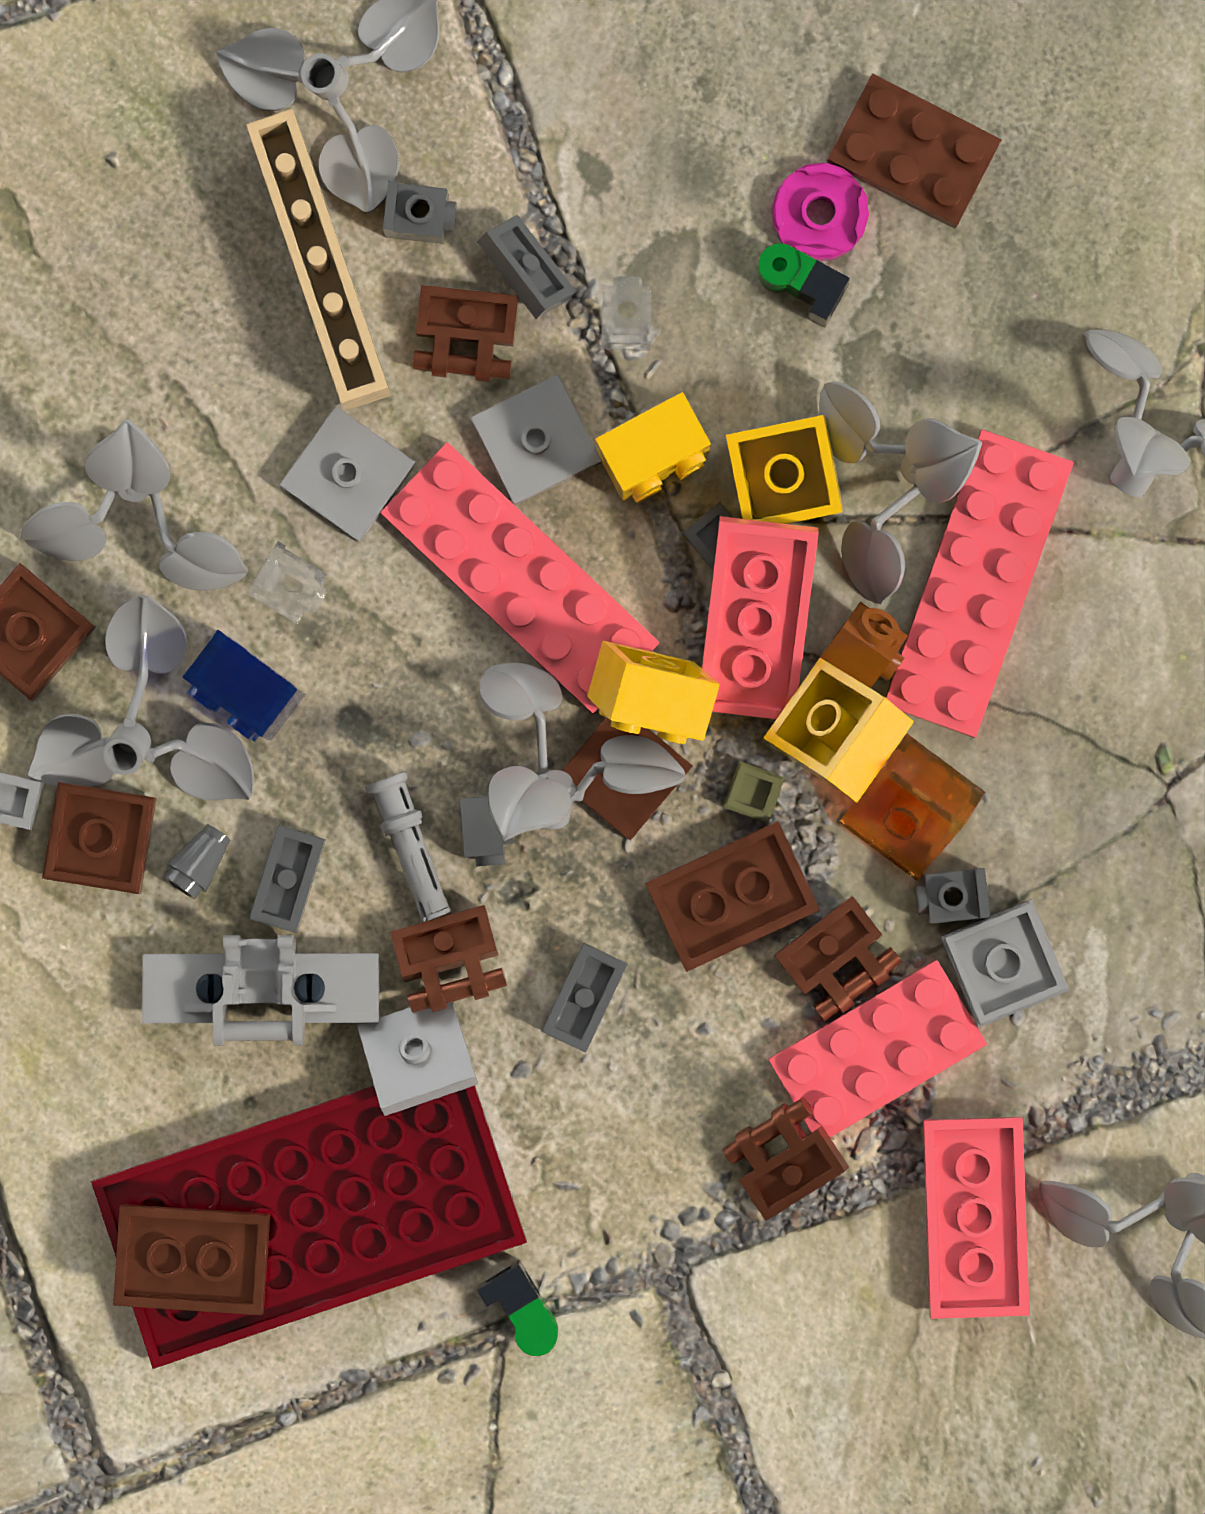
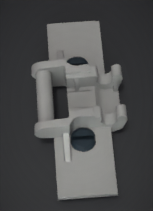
[142,935,379,1046]

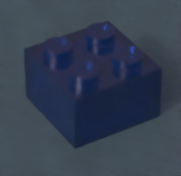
[182,630,306,742]

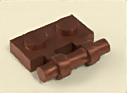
[413,285,519,382]
[774,896,902,1021]
[390,905,507,1013]
[723,1098,849,1221]

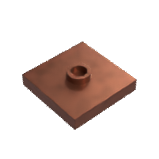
[0,563,96,701]
[562,717,693,841]
[42,782,157,894]

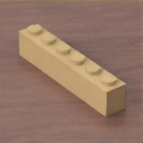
[246,109,391,411]

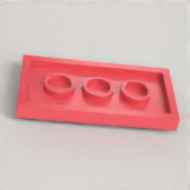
[702,516,819,719]
[768,959,987,1137]
[922,1117,1030,1319]

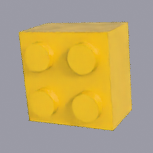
[595,392,711,503]
[726,415,844,524]
[587,641,720,744]
[764,658,914,803]

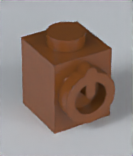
[820,601,908,688]

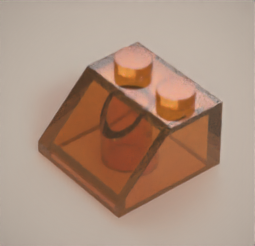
[839,733,985,881]

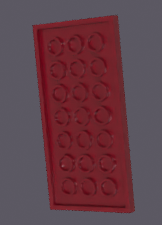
[91,1085,527,1369]

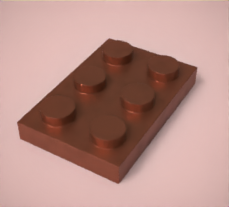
[826,73,1002,229]
[645,821,820,972]
[113,1204,270,1315]

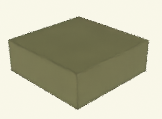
[722,761,785,824]

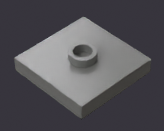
[471,374,601,506]
[280,406,416,543]
[940,899,1070,1028]
[357,1002,478,1116]

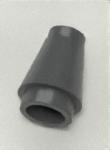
[163,824,231,899]

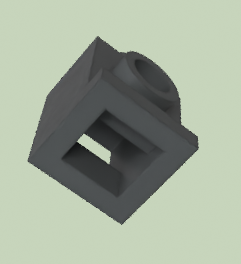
[383,180,457,244]
[460,796,513,867]
[915,868,990,924]

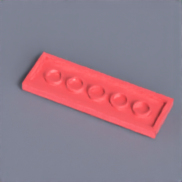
[885,429,1074,738]
[380,442,660,714]

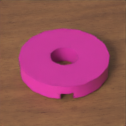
[771,163,869,261]

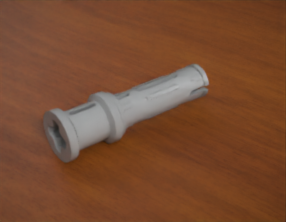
[365,772,451,922]

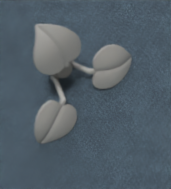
[216,0,439,213]
[1082,330,1205,497]
[819,381,982,605]
[21,418,248,591]
[28,595,254,801]
[479,663,686,841]
[1040,1173,1205,1339]

